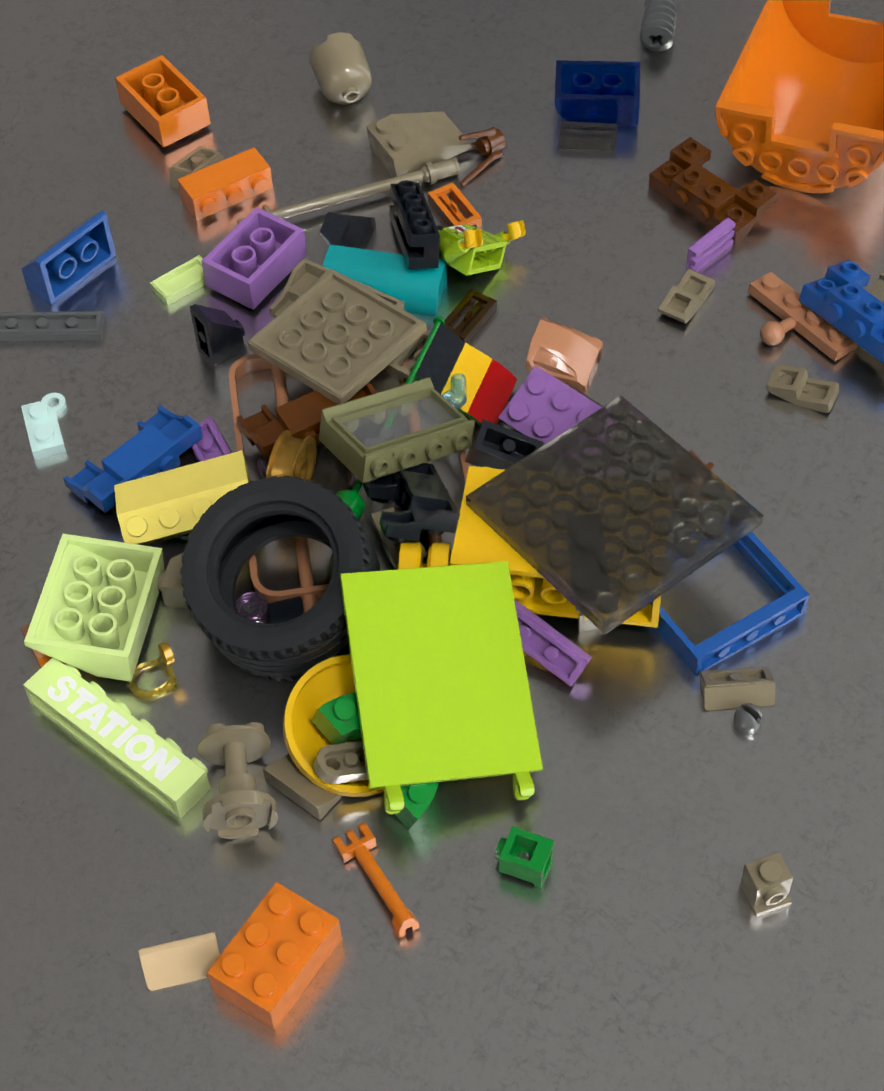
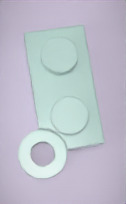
[21,393,66,460]

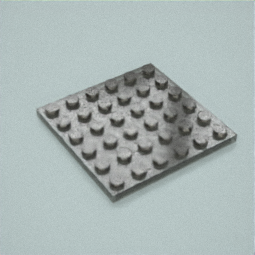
[466,396,764,635]

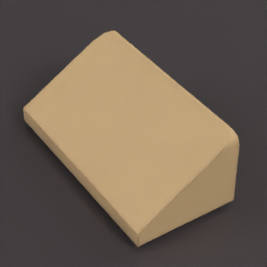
[138,932,221,991]

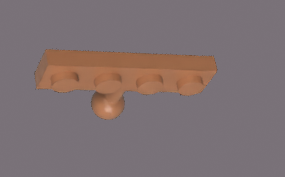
[748,272,858,361]

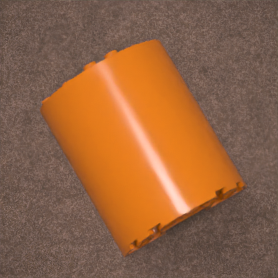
[715,0,884,193]

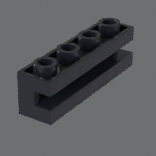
[389,180,440,269]

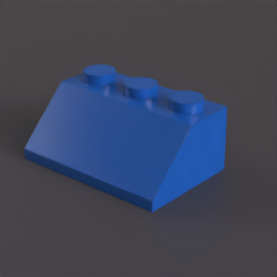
[21,211,116,306]

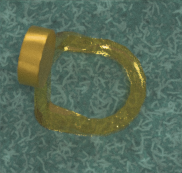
[128,642,177,700]

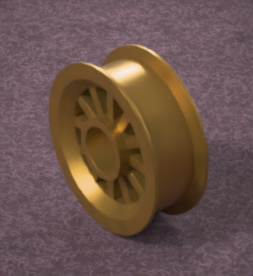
[266,430,317,481]

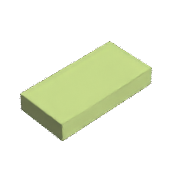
[150,255,206,306]

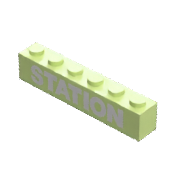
[23,658,211,819]

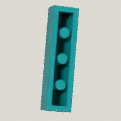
[323,244,447,316]

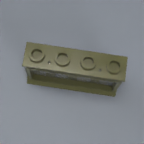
[319,377,475,483]

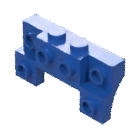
[799,260,884,364]
[63,405,203,513]

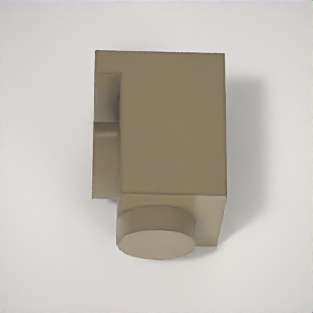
[741,852,793,917]

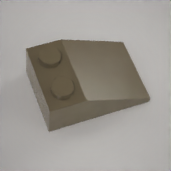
[366,111,472,177]

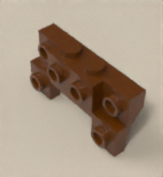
[649,137,777,245]
[237,382,377,460]

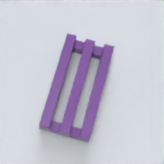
[686,218,736,272]

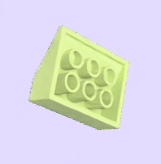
[24,534,164,682]

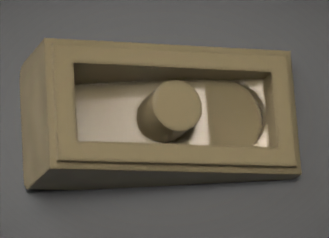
[169,146,223,190]

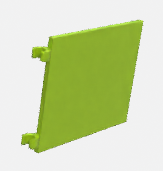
[339,561,543,814]

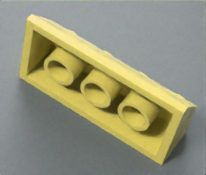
[114,450,251,546]

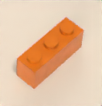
[177,147,273,221]

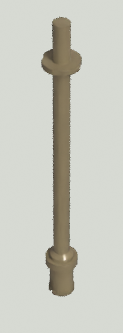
[237,157,460,224]

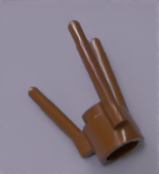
[459,127,506,187]

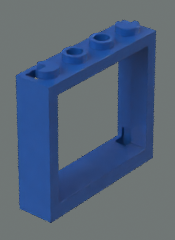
[640,512,810,676]

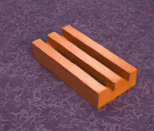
[428,182,482,228]

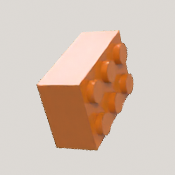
[115,55,211,148]
[207,882,342,1031]

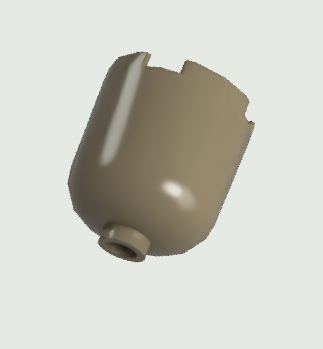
[309,32,372,105]

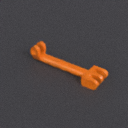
[331,822,420,939]

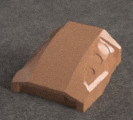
[526,317,603,392]

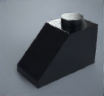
[190,304,245,367]

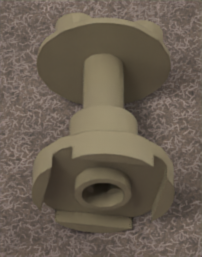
[198,722,278,839]

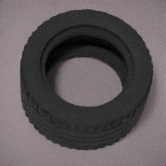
[180,476,381,681]

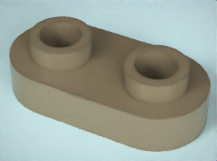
[313,741,368,784]

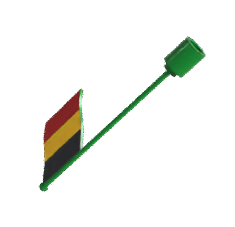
[335,317,517,521]

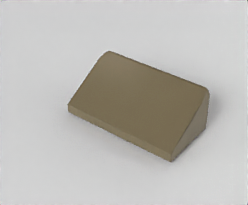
[698,666,775,711]
[263,754,342,820]

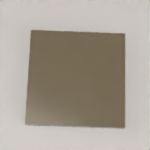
[247,269,427,405]

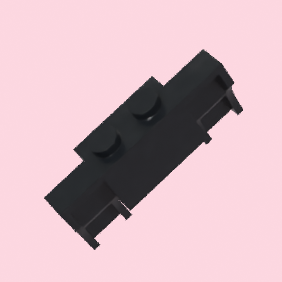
[363,463,460,543]

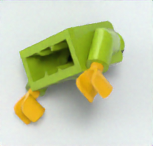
[437,220,526,276]

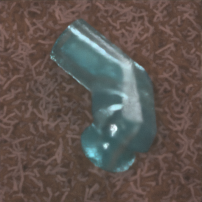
[441,374,467,410]

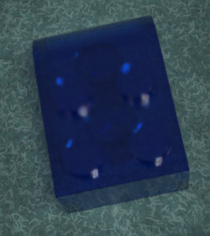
[555,60,640,126]

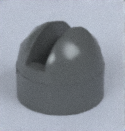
[733,703,763,735]

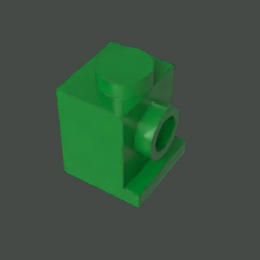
[495,826,555,889]

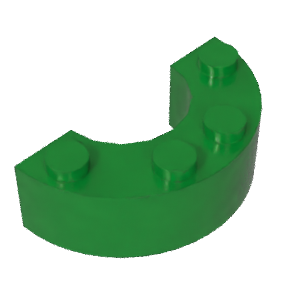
[312,693,439,830]

